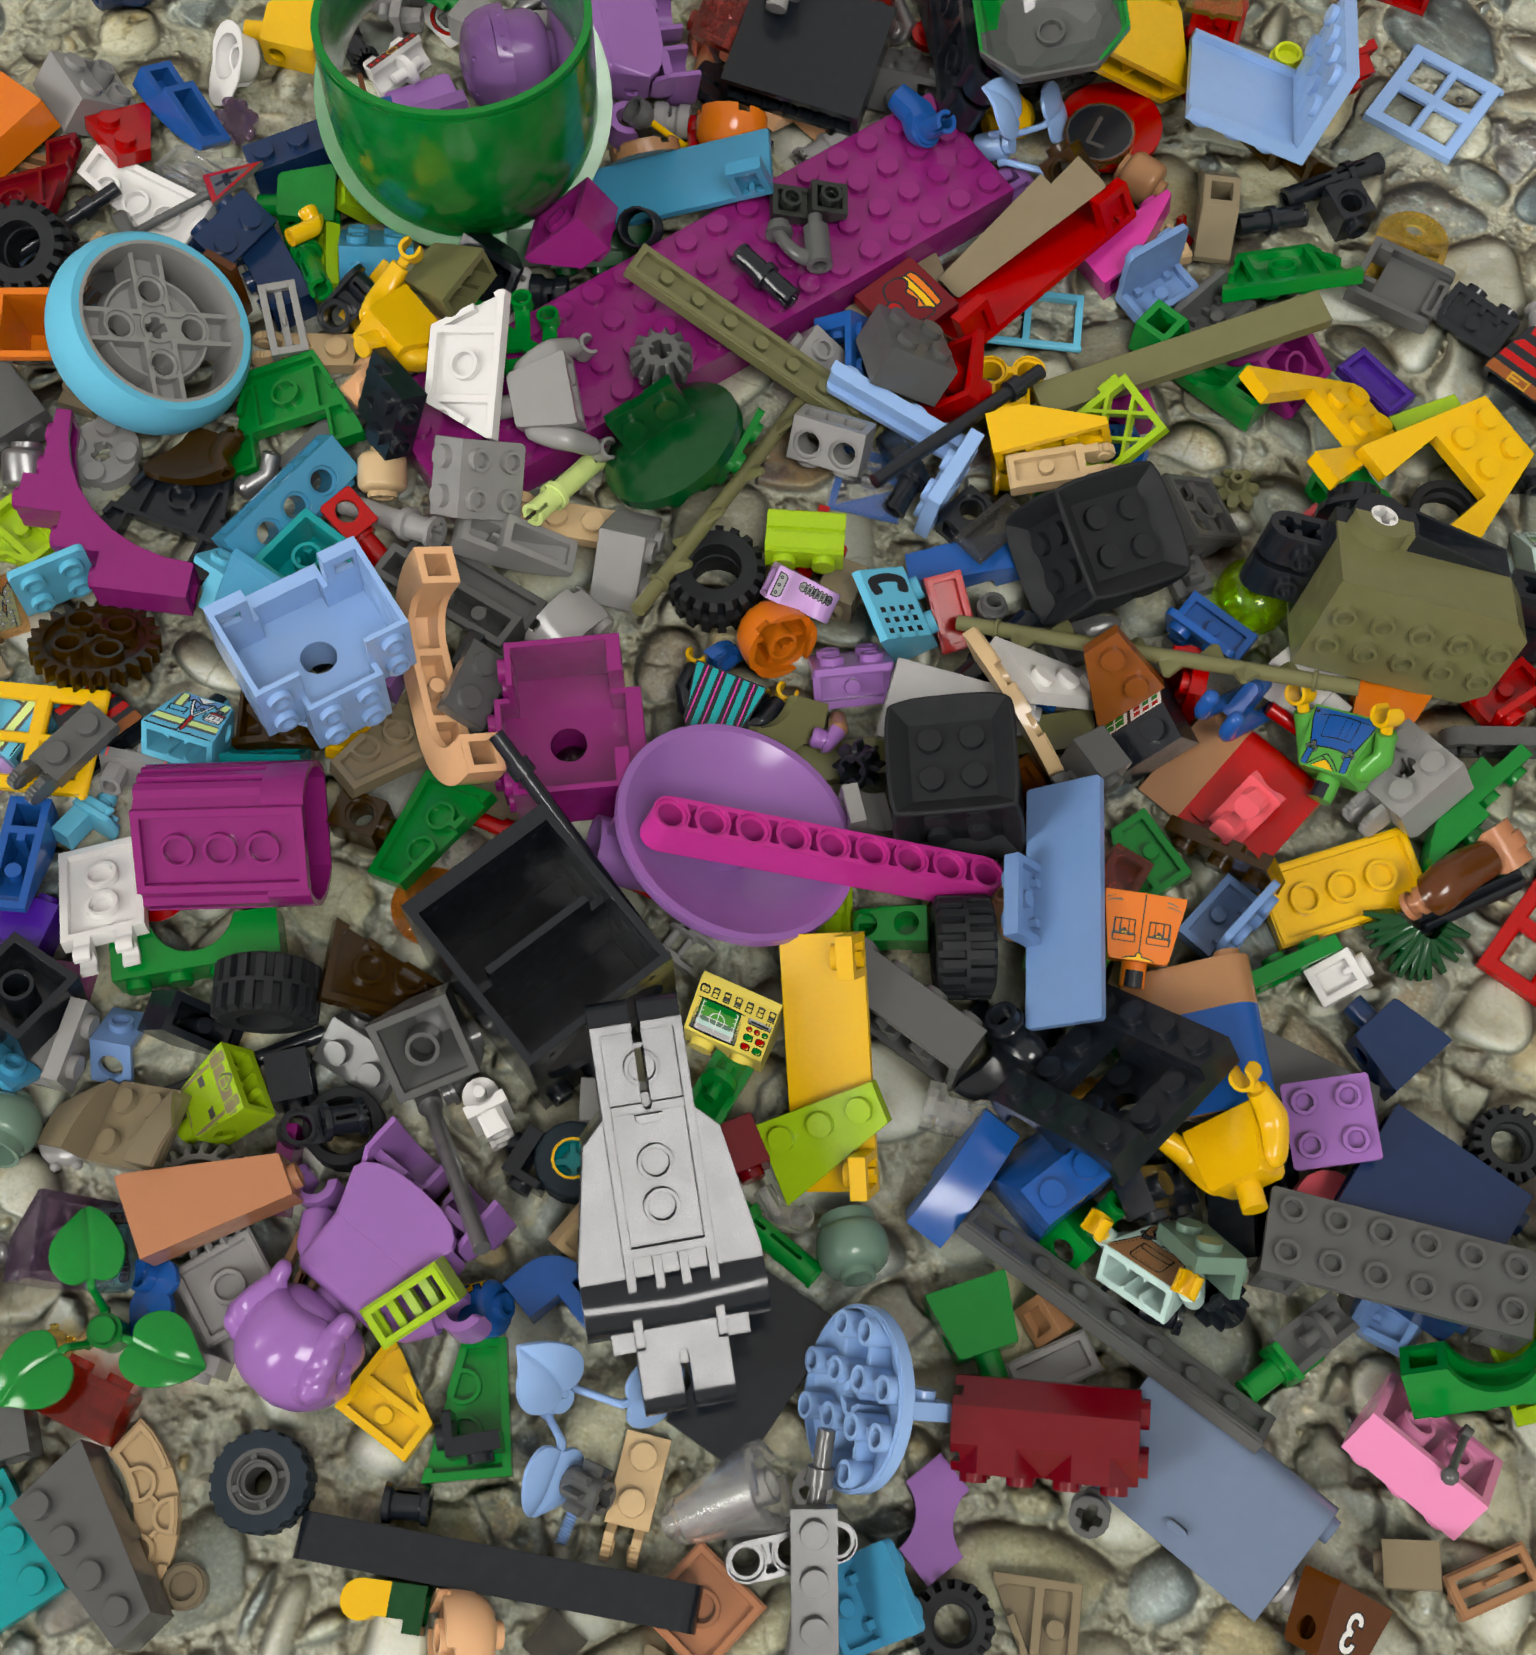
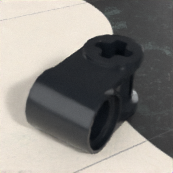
[317,263,375,333]

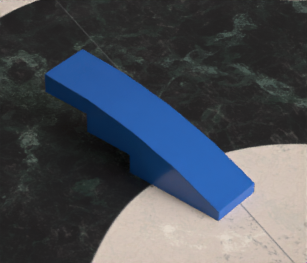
[905,534,1020,592]

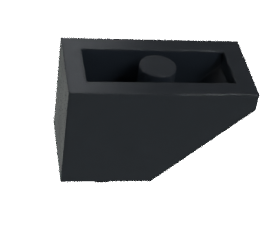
[137,989,244,1055]

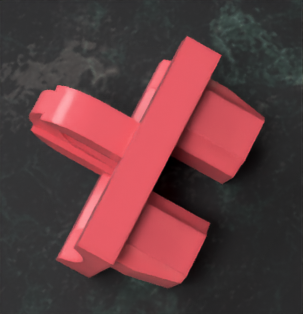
[1208,770,1286,845]

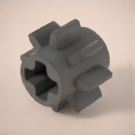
[559,1458,616,1522]

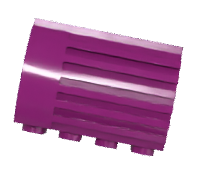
[129,760,332,911]

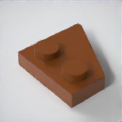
[1083,624,1165,727]

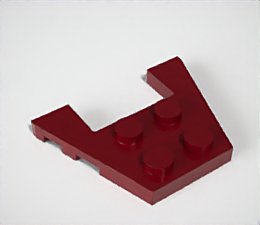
[0,132,82,215]

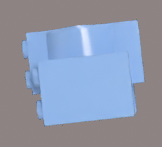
[202,536,417,749]

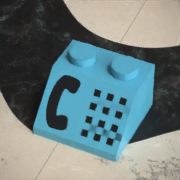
[852,566,940,663]

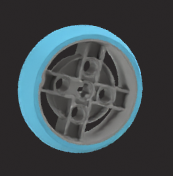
[44,231,252,435]

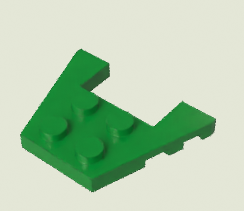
[232,349,367,482]

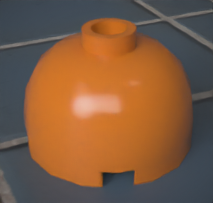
[695,101,768,144]
[737,599,817,678]

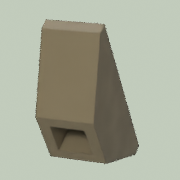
[1192,168,1241,265]

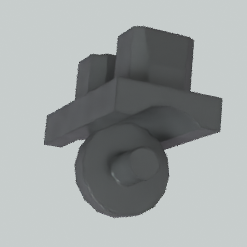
[1268,1291,1360,1373]

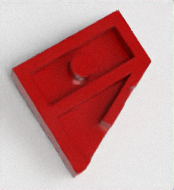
[84,102,151,168]

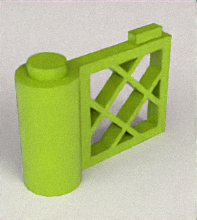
[1077,373,1170,466]

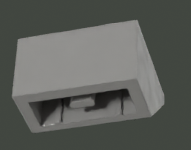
[33,50,137,138]

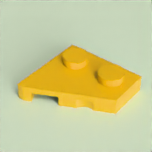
[334,1341,435,1463]

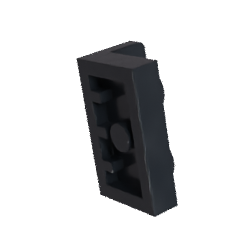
[1431,281,1520,360]

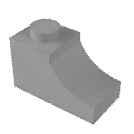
[838,782,893,838]

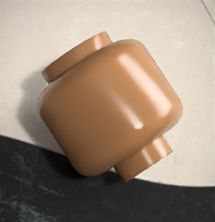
[1113,151,1169,206]

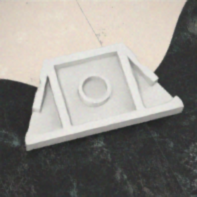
[425,289,511,441]

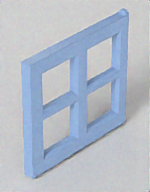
[1362,44,1504,166]

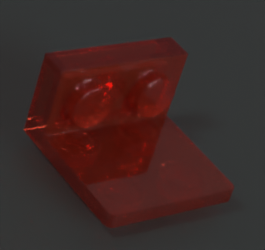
[686,0,749,57]

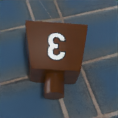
[1284,1564,1393,1655]

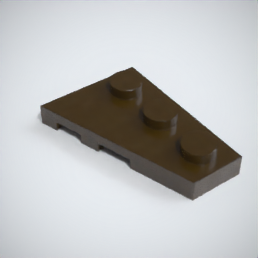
[1164,815,1286,895]
[316,917,443,1017]

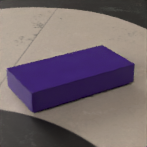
[1334,347,1416,417]

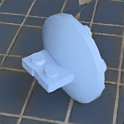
[798,1304,952,1495]

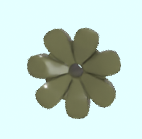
[1212,468,1259,513]

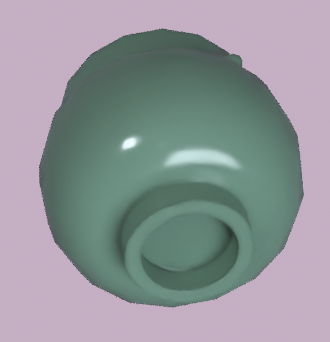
[0,1090,43,1168]
[816,1205,890,1287]

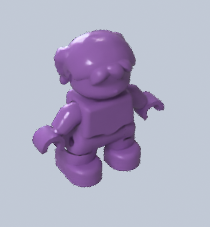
[224,1116,517,1412]

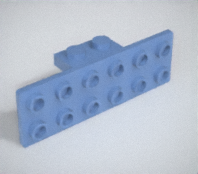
[1001,774,1106,1031]

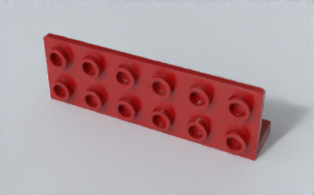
[939,177,1137,345]

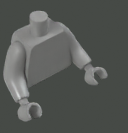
[500,332,615,463]

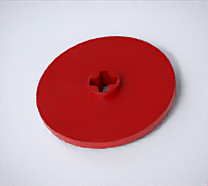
[1064,82,1162,173]

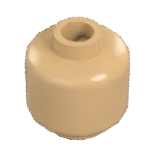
[357,445,408,501]

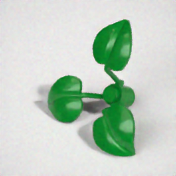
[0,1206,207,1410]

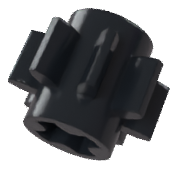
[832,738,886,790]
[1194,1278,1250,1332]

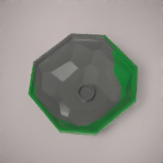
[972,0,1130,84]

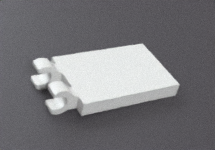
[58,836,150,978]

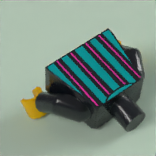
[674,647,799,730]

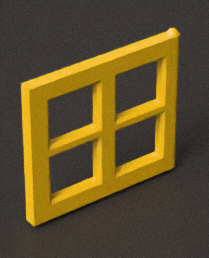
[0,681,112,801]

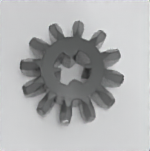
[629,326,694,389]

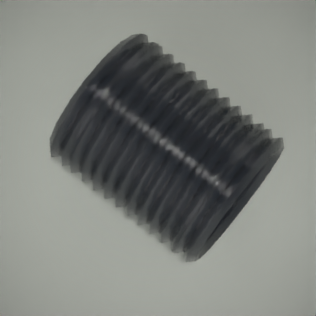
[617,206,664,249]

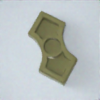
[749,695,829,751]

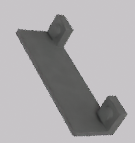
[1247,1186,1536,1354]

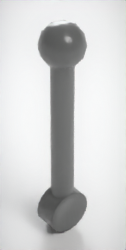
[1440,1424,1475,1486]

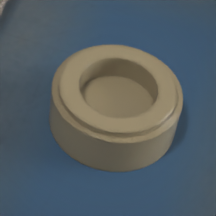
[160,1562,210,1611]

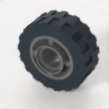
[209,1429,318,1536]

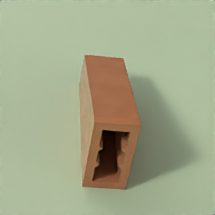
[114,1153,305,1266]

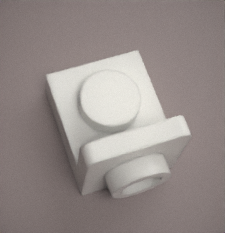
[1303,947,1375,1009]

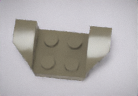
[37,1080,192,1172]

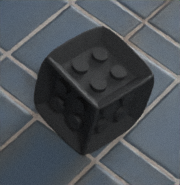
[1005,461,1190,627]
[884,692,1026,860]

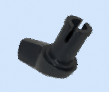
[876,429,930,519]

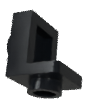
[501,1124,546,1198]
[434,1409,506,1466]

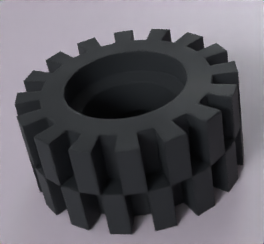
[1462,1105,1536,1186]
[912,1579,996,1655]

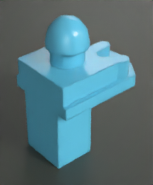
[51,792,121,850]

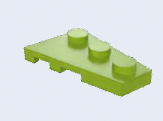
[756,1079,892,1206]

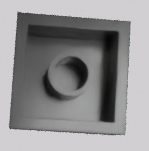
[855,303,958,407]

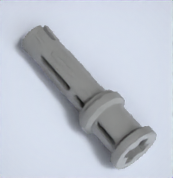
[337,495,447,547]

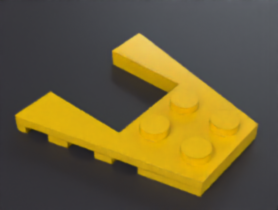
[1238,365,1395,491]
[1354,395,1534,538]

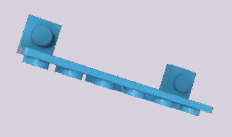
[592,128,774,226]

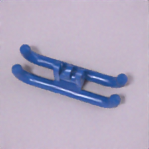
[1194,679,1272,742]

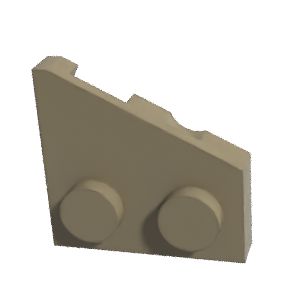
[993,1571,1083,1655]

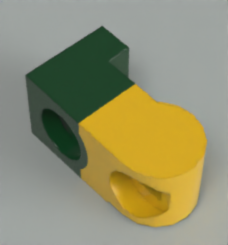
[340,1578,434,1636]

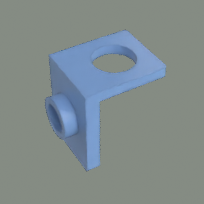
[89,1007,144,1084]

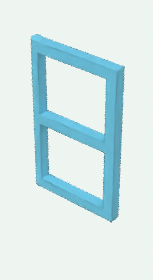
[987,292,1084,353]

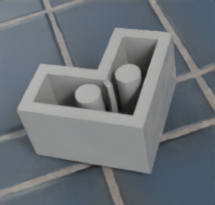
[590,508,666,612]

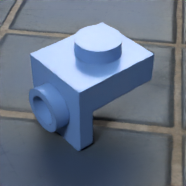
[1350,1298,1423,1357]

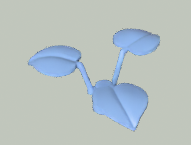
[973,76,1068,178]
[516,1340,685,1518]

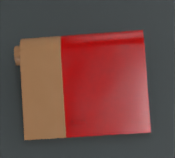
[1138,712,1321,859]

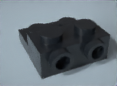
[357,347,428,461]
[1111,1149,1200,1225]

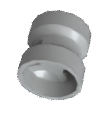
[652,101,693,141]

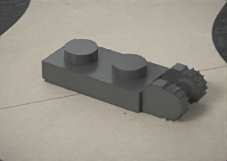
[6,701,121,806]

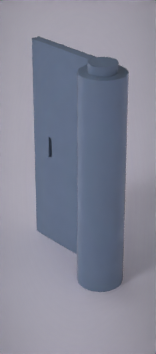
[1092,1376,1341,1622]

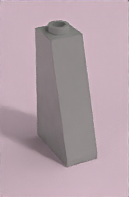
[874,657,1042,740]

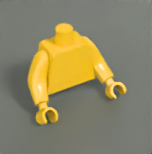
[353,236,438,372]
[1159,1061,1290,1216]

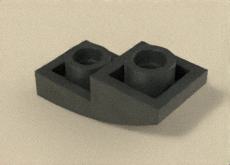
[769,179,848,224]

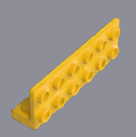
[779,931,880,1201]

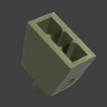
[405,242,497,319]

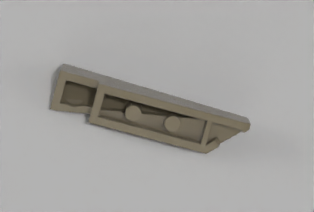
[938,156,1106,298]

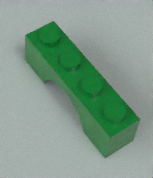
[1128,299,1270,433]
[109,907,288,996]
[1399,1335,1536,1420]

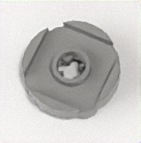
[77,417,143,491]

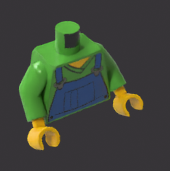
[1284,685,1405,806]

